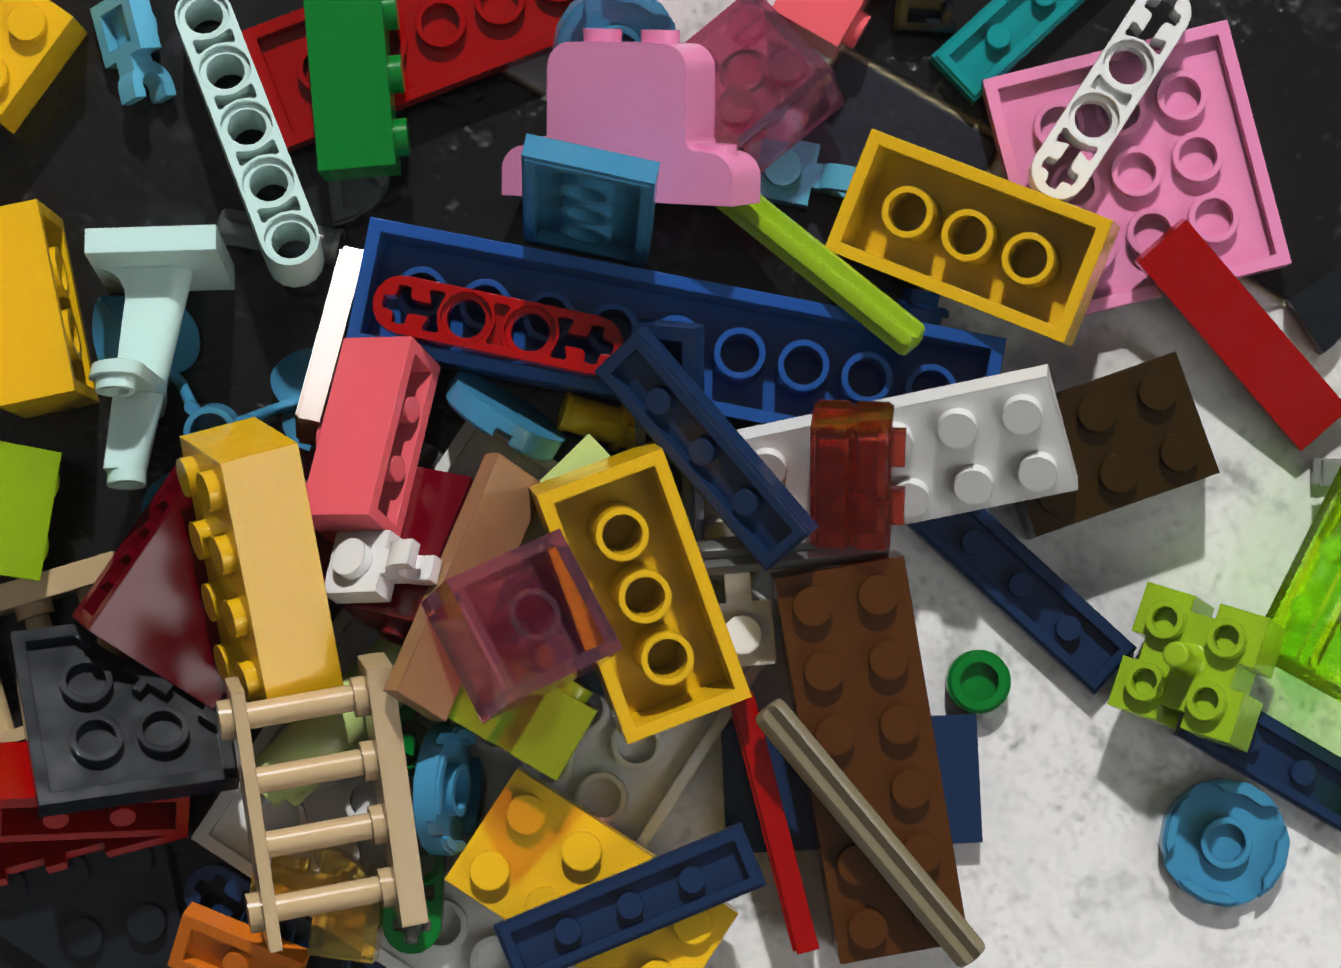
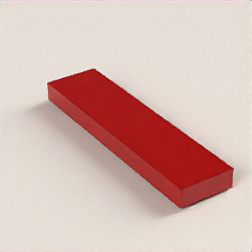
[1134,218,1341,451]
[729,689,819,955]

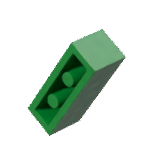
[303,0,411,182]

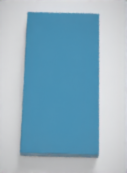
[521,133,660,267]

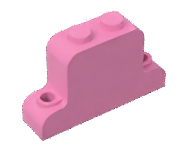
[502,28,761,207]

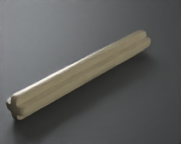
[755,698,985,968]

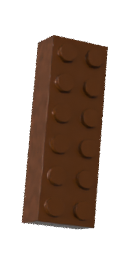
[770,550,965,964]

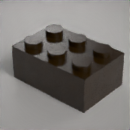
[1014,351,1220,540]

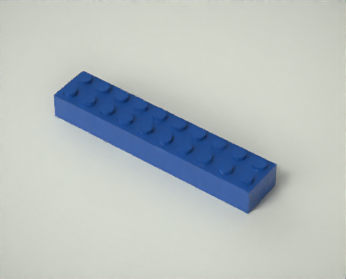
[346,217,1007,427]

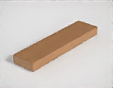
[383,453,541,722]

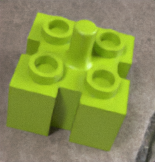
[1107,582,1287,753]
[448,627,599,781]

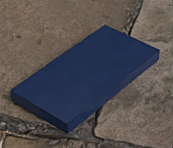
[721,713,983,853]

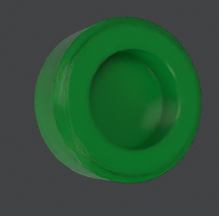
[945,650,1011,714]

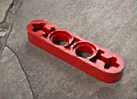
[373,276,624,377]

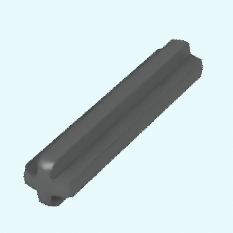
[697,523,890,576]

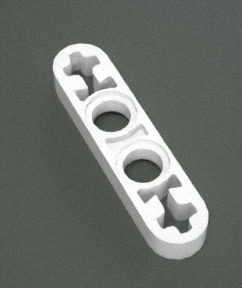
[1028,0,1191,202]

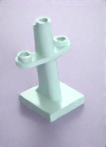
[84,224,235,490]

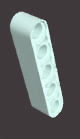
[174,0,325,288]

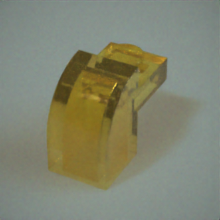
[250,846,383,964]

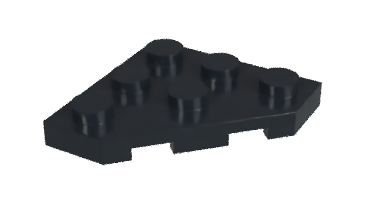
[10,624,240,818]
[0,842,183,968]

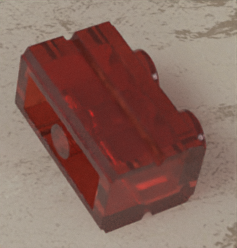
[810,399,907,550]

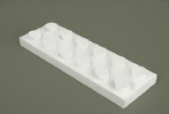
[704,364,1078,539]

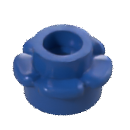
[893,288,950,326]

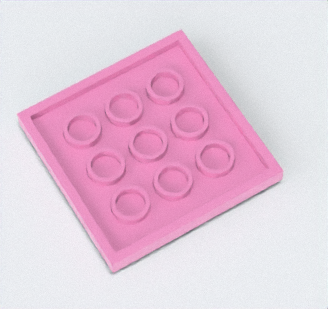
[981,20,1292,317]

